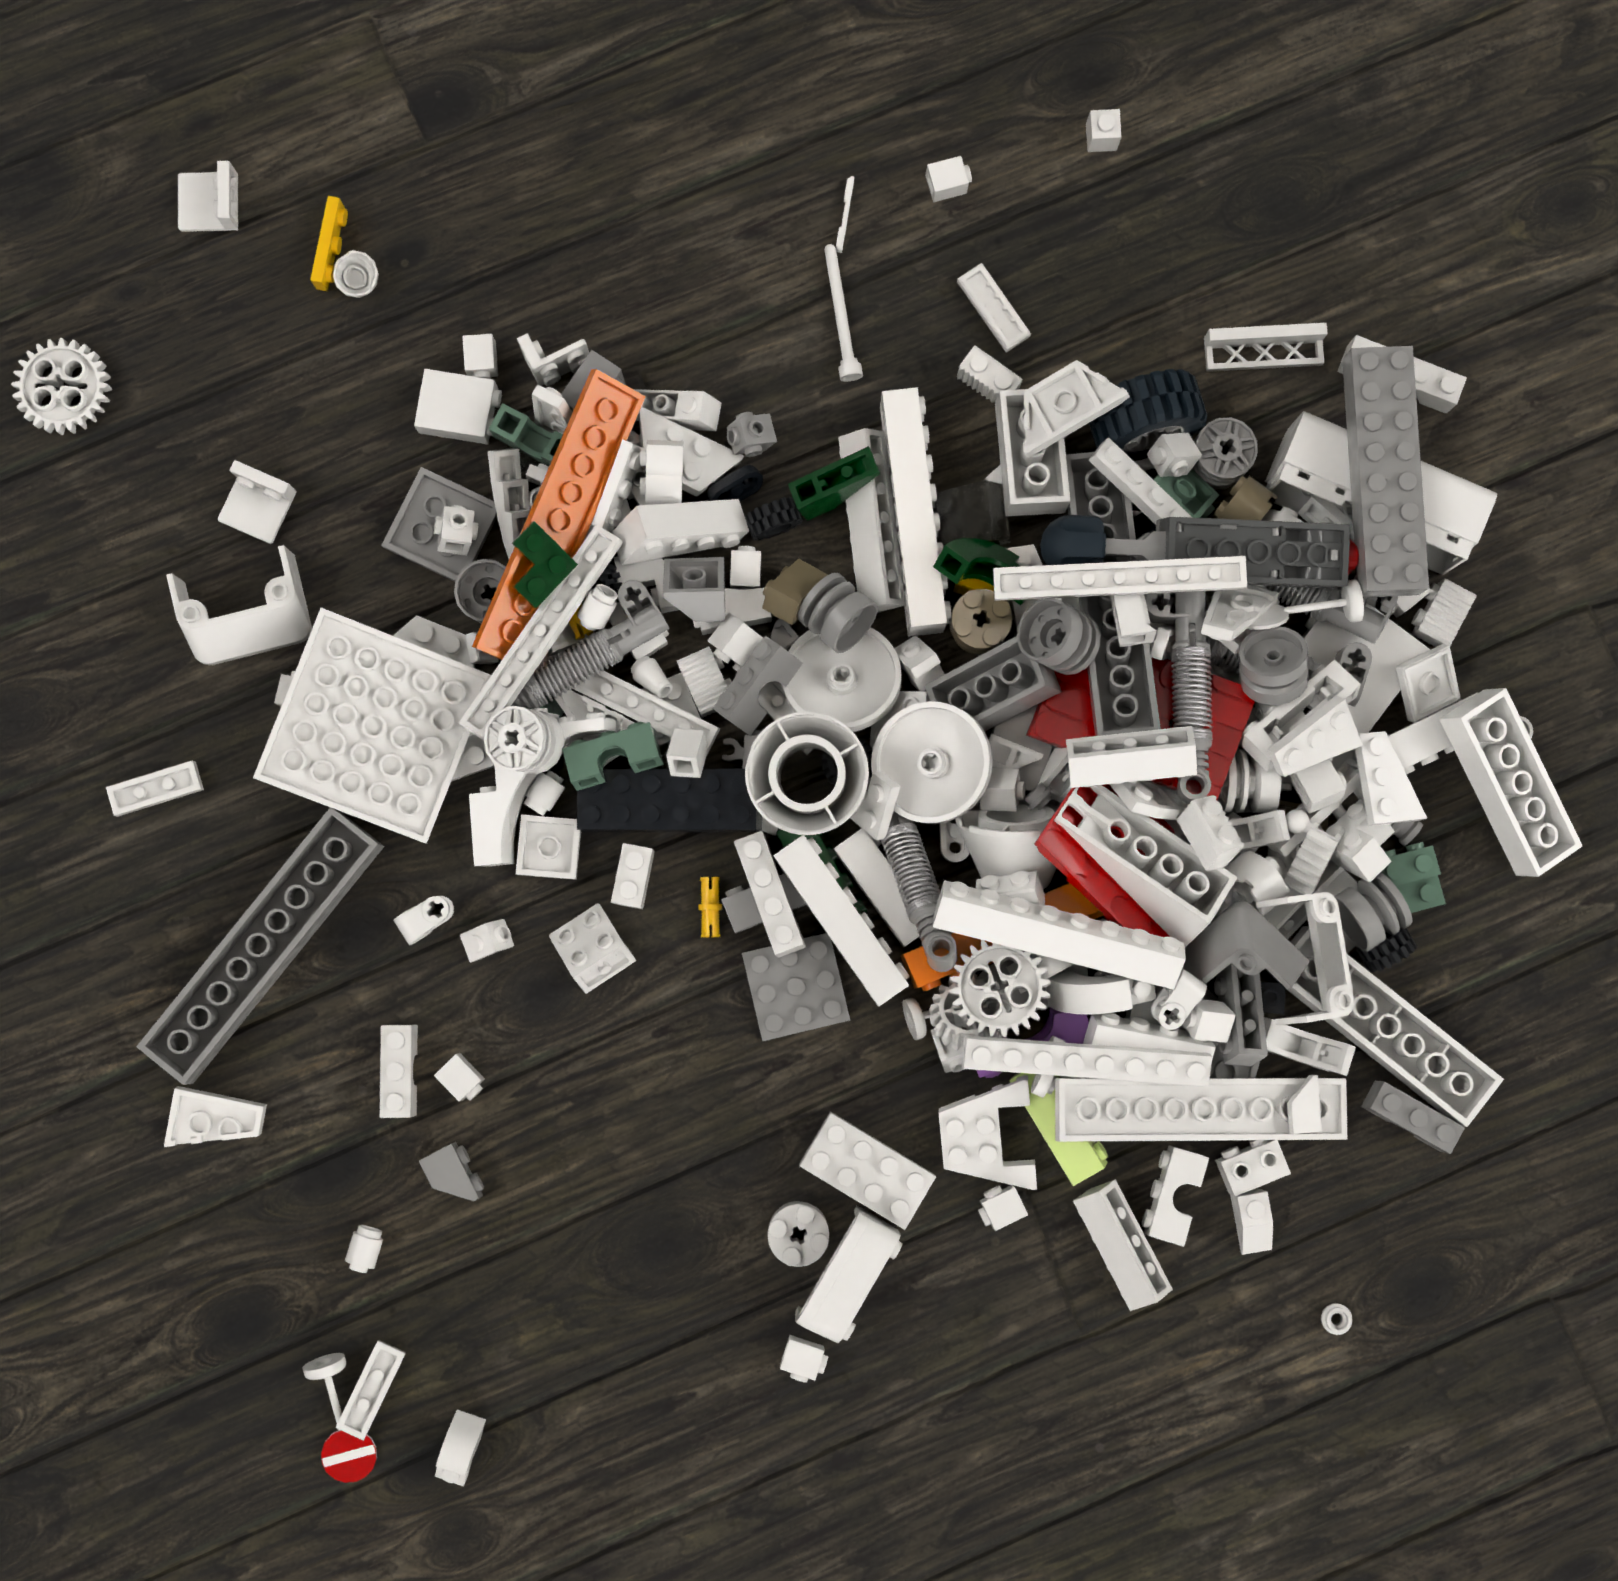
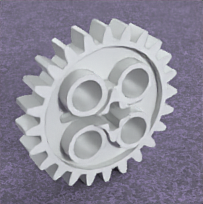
[11,338,112,435]
[950,940,1050,1038]

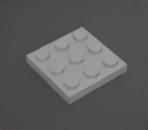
[381,467,497,582]
[742,933,850,1041]

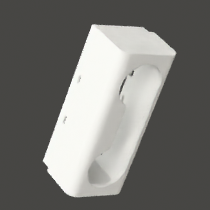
[1265,411,1497,575]

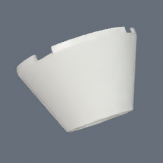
[745,712,869,835]
[955,796,1061,889]

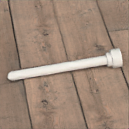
[824,244,863,382]

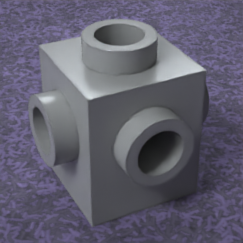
[727,412,777,457]

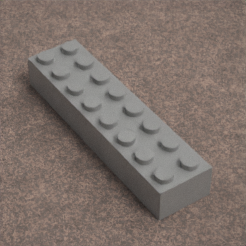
[1342,346,1429,597]

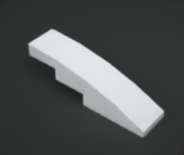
[488,448,531,559]

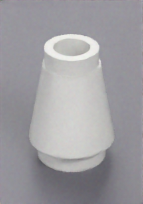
[631,656,672,699]

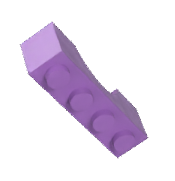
[976,1007,1089,1078]

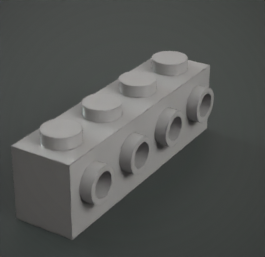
[1214,963,1268,1066]

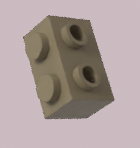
[762,559,828,625]

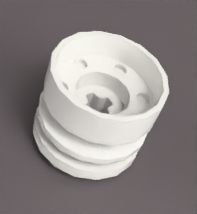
[484,706,565,774]
[1218,749,1281,813]

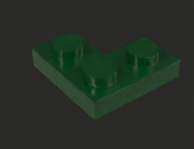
[512,521,578,608]

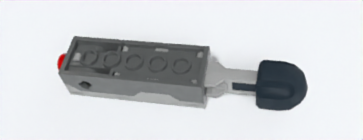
[1040,515,1359,588]

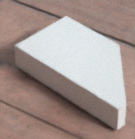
[989,733,1044,769]
[1287,1075,1322,1134]

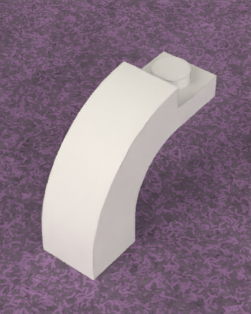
[1174,810,1290,851]
[1045,970,1156,1014]
[1264,1017,1356,1076]

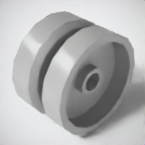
[1238,627,1309,705]

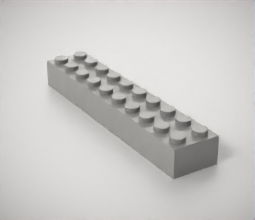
[1066,449,1161,736]
[136,807,385,1085]

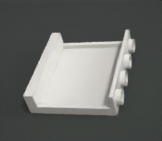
[1302,587,1430,734]

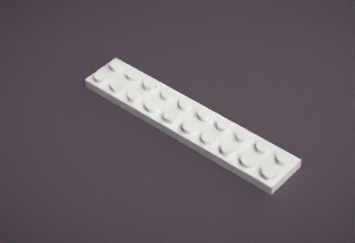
[1055,1078,1347,1142]

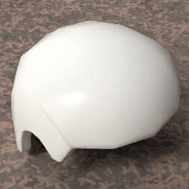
[333,250,379,298]

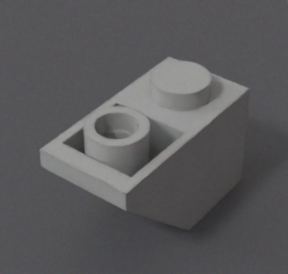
[419,1142,484,1201]

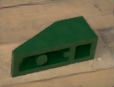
[788,446,881,521]

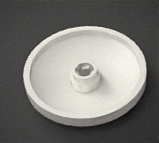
[782,627,902,732]
[871,701,992,824]

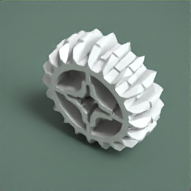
[929,973,1011,1052]

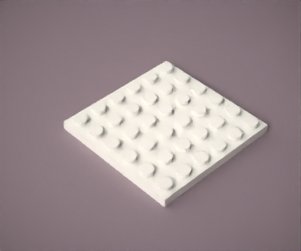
[253,608,491,844]

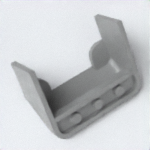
[1183,901,1309,1046]

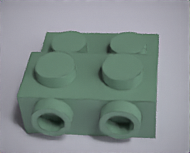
[1153,469,1219,518]
[1381,842,1446,913]

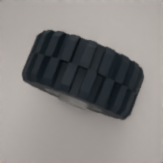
[1089,369,1207,459]

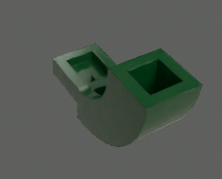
[933,538,1026,606]

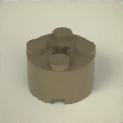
[1211,476,1279,521]
[949,589,1012,654]

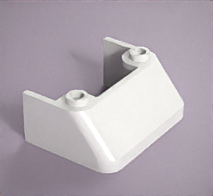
[166,545,312,665]
[1256,892,1354,1025]
[795,1205,903,1343]

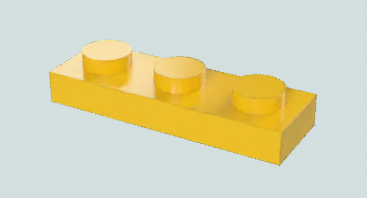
[310,196,348,292]

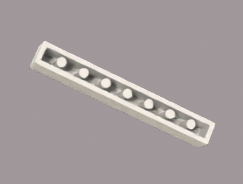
[933,880,1186,990]

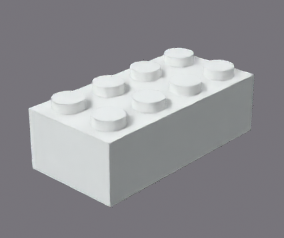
[995,389,1070,516]
[799,1111,936,1230]

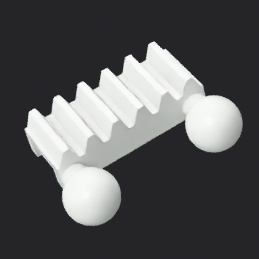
[1270,809,1342,895]

